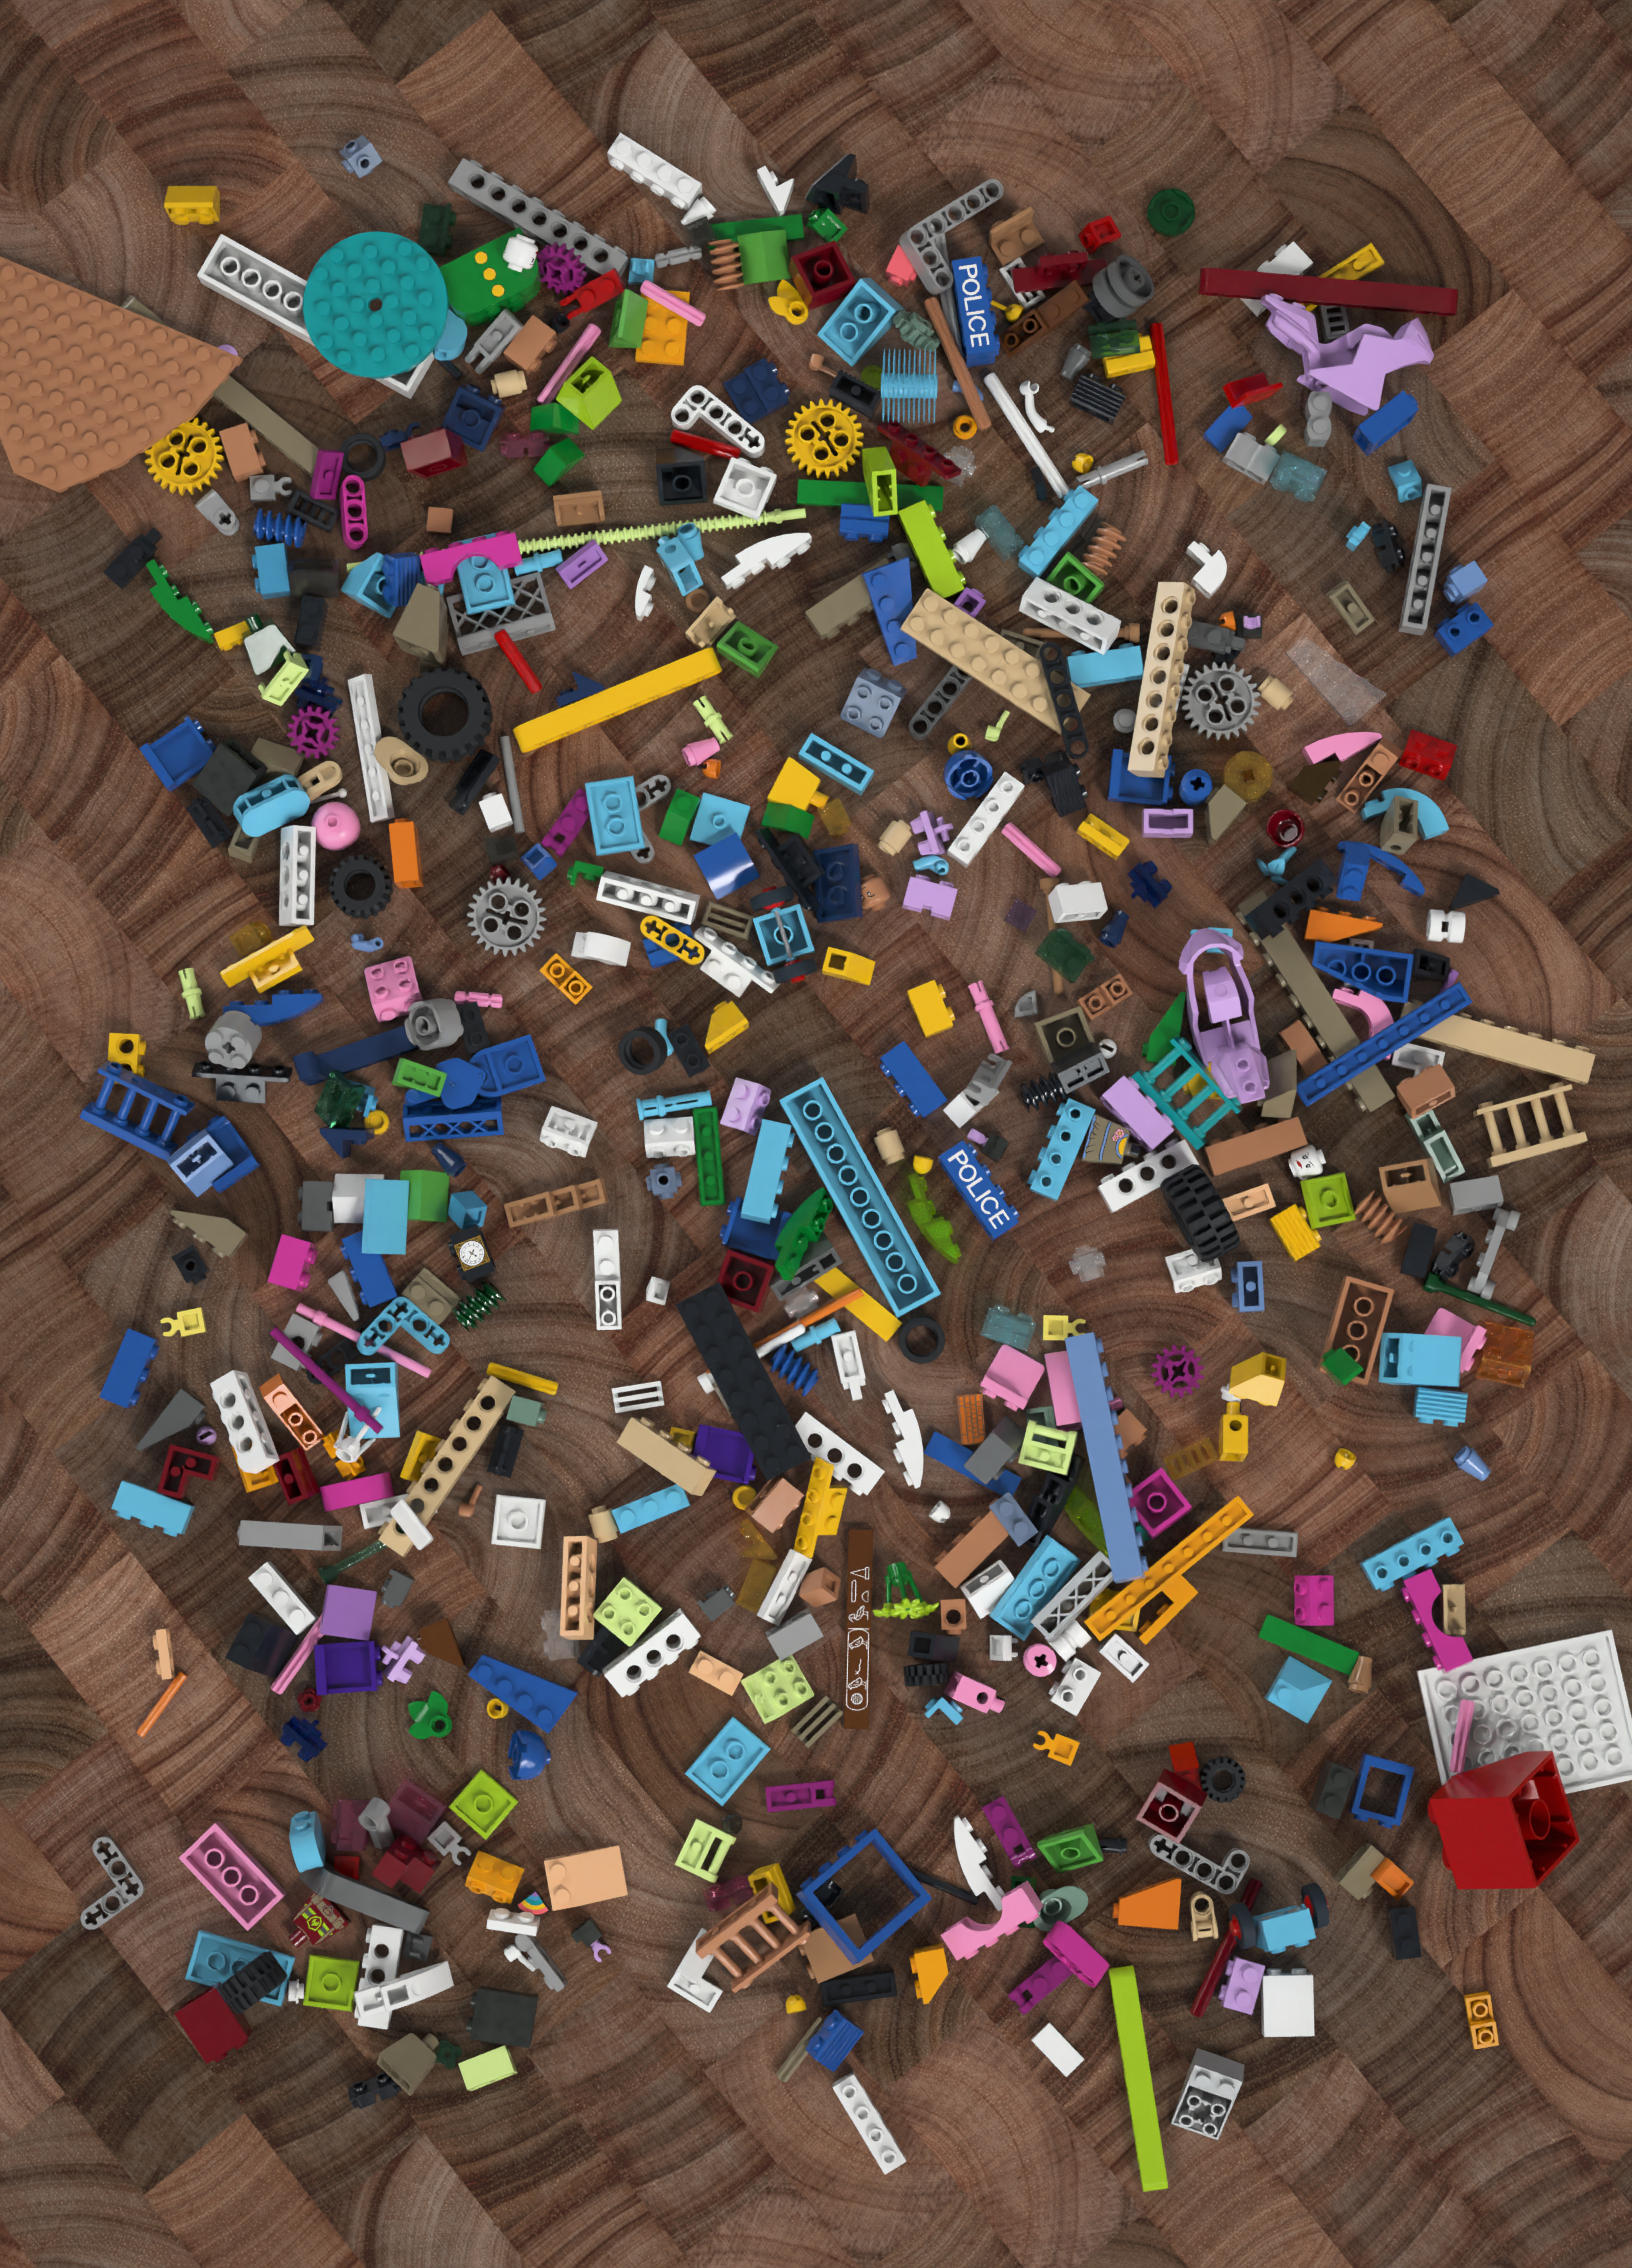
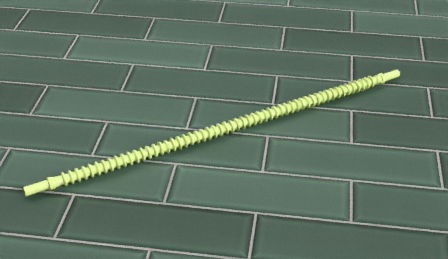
[347,508,806,573]

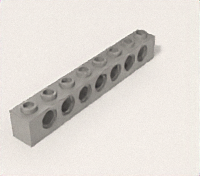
[448,158,629,278]

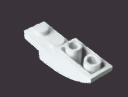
[721,533,812,590]
[593,1229,622,1330]
[882,1390,923,1489]
[954,1815,1005,1912]
[353,1961,454,2018]

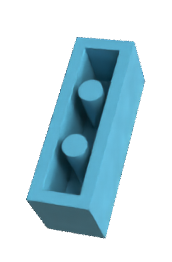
[1066,643,1144,688]
[798,733,874,796]
[111,1480,195,1537]
[612,1484,691,1534]

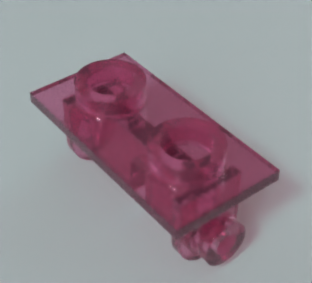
[500,431,550,458]
[703,1874,754,1912]

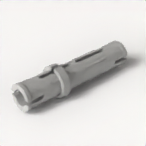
[1076,450,1148,490]

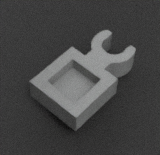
[250,475,293,502]
[427,1820,472,1866]

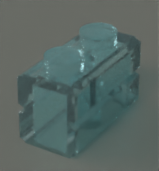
[975,504,1024,562]
[980,1304,1036,1351]

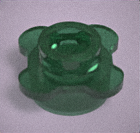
[435,2040,462,2070]

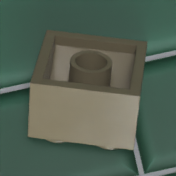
[1204,784,1247,847]
[1257,1049,1297,1118]
[1333,1841,1385,1901]

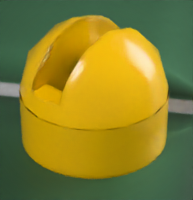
[1072,453,1093,474]
[913,1155,934,1174]
[1334,1448,1356,1470]
[487,1698,509,1719]
[786,1994,807,2014]

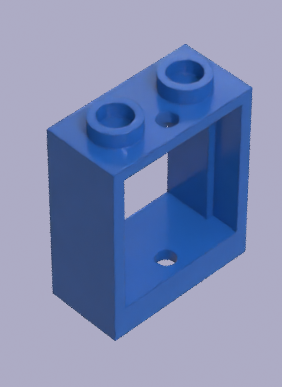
[1352,390,1419,456]
[1348,1753,1414,1829]

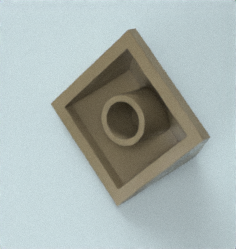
[250,738,305,788]

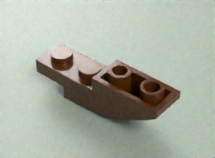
[999,280,1091,358]

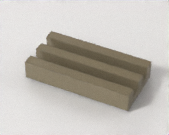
[701,901,755,941]
[791,1695,844,1748]

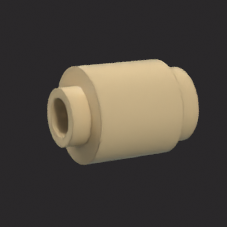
[490,369,527,398]
[1257,675,1294,711]
[877,819,912,857]
[874,1127,905,1165]
[588,1505,618,1543]

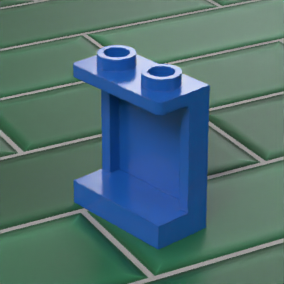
[139,716,216,792]
[1107,749,1175,807]
[184,1115,260,1193]
[719,1197,793,1262]

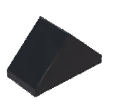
[1448,874,1500,911]
[1411,948,1450,982]

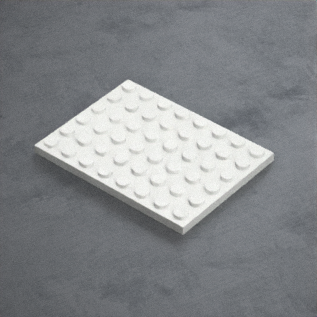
[1417,1630,1632,1794]

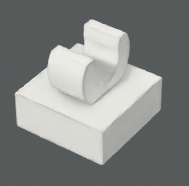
[990,1635,1018,1661]

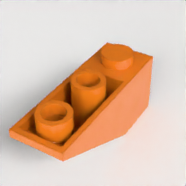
[1302,907,1383,944]
[259,1373,326,1451]

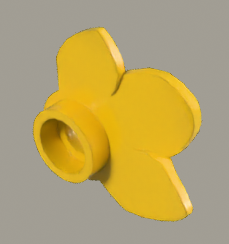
[768,280,808,325]

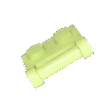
[1018,1420,1078,1475]
[675,1818,737,1883]

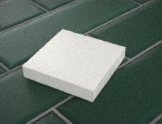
[491,1495,546,1549]

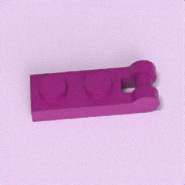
[541,788,590,858]
[765,1780,837,1812]
[981,1795,1037,1869]
[1007,1955,1073,2015]

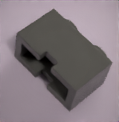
[298,1181,334,1232]

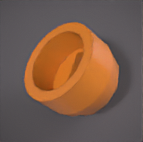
[1218,611,1237,631]
[702,759,721,779]

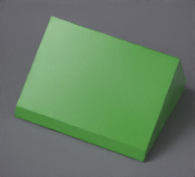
[737,230,791,285]
[608,289,648,348]
[1045,551,1105,604]
[717,621,778,678]
[400,1170,450,1222]
[1037,1823,1104,1874]

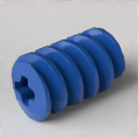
[253,508,307,548]
[1178,769,1213,807]
[768,1344,821,1397]

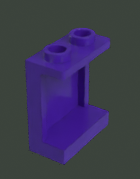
[693,1424,757,1485]
[314,1640,383,1695]

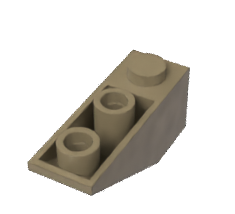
[170,1210,250,1258]

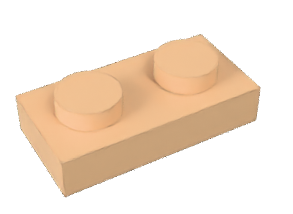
[1222,1183,1276,1222]
[153,1628,176,1680]
[689,1650,744,1696]

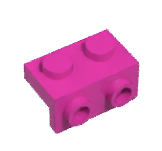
[1294,1575,1334,1626]

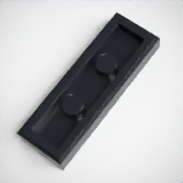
[820,1970,898,2006]

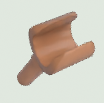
[809,354,838,378]
[459,1484,482,1517]

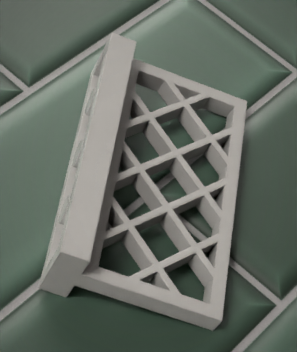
[446,572,556,656]

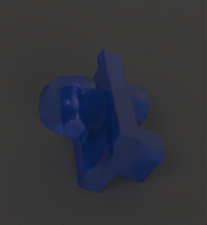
[295,677,343,719]
[1127,860,1173,908]
[279,1716,328,1762]

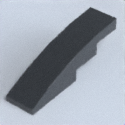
[1024,1452,1086,1550]

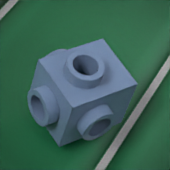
[339,135,382,178]
[646,1163,682,1200]

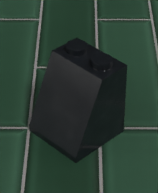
[225,1611,300,1678]

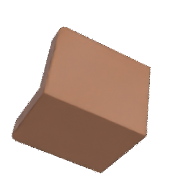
[799,1567,841,1607]

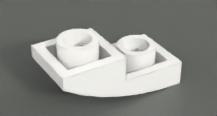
[635,565,656,621]

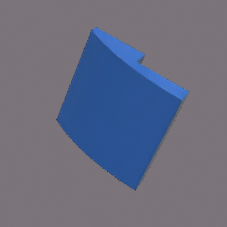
[693,832,760,900]

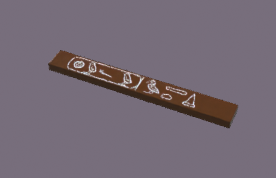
[844,1529,873,1729]

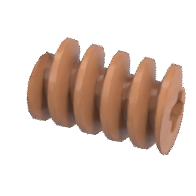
[708,239,745,291]
[1081,522,1126,577]
[1354,1190,1408,1244]

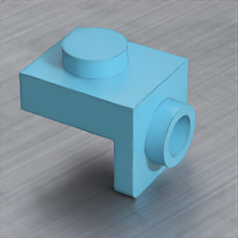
[1388,460,1422,503]
[924,1696,963,1725]

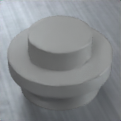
[1113,709,1136,733]

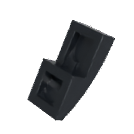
[1399,1222,1438,1280]

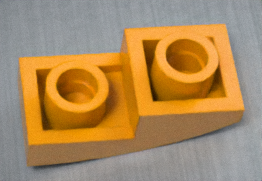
[539,953,592,1005]
[1464,1991,1499,2049]

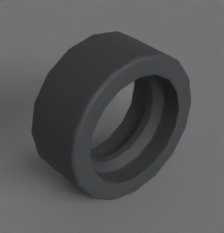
[340,433,386,482]
[618,1026,668,1075]
[898,1317,945,1364]

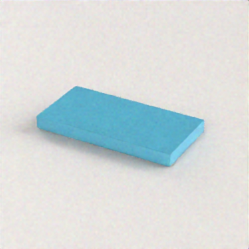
[989,1535,1082,1641]
[185,1930,296,2006]

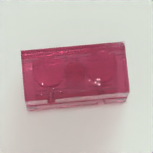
[331,1798,370,1851]

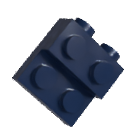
[723,358,790,425]
[441,383,506,452]

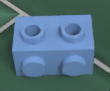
[1443,561,1488,606]
[1230,1261,1265,1313]

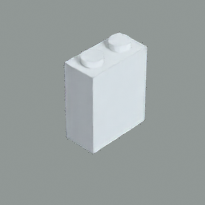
[1261,1968,1314,2037]

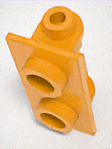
[322,1428,367,1481]

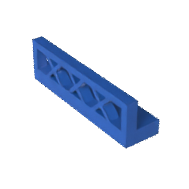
[403,1097,504,1142]

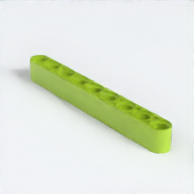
[1108,1965,1168,2192]

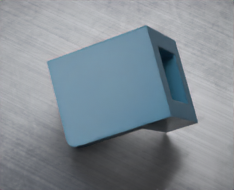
[448,1191,487,1230]

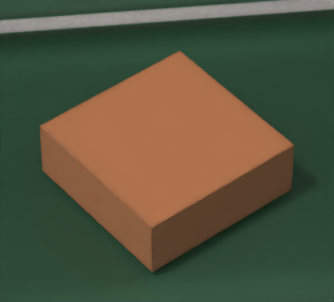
[426,507,454,535]

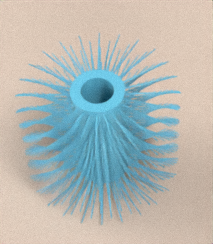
[881,349,938,423]

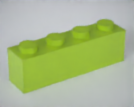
[897,500,966,599]

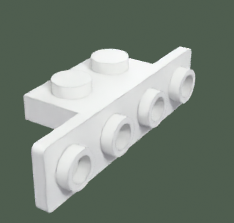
[693,926,780,997]

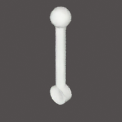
[310,788,347,804]

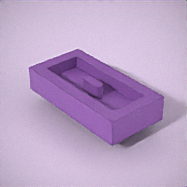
[555,539,608,590]

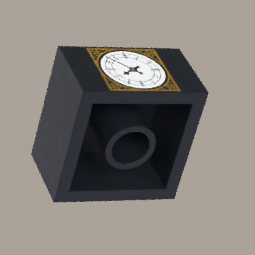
[447,1225,498,1284]

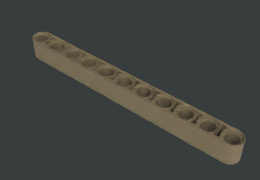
[120,295,319,478]

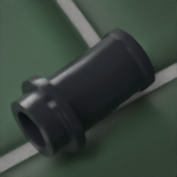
[1097,1836,1127,1856]

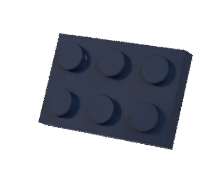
[813,844,863,924]

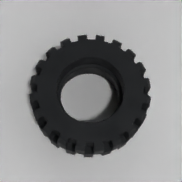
[397,666,493,763]
[1160,1164,1240,1263]

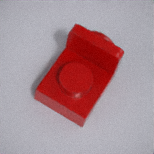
[1078,215,1122,255]

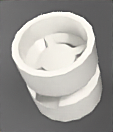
[1426,909,1465,943]
[1045,1620,1092,1662]

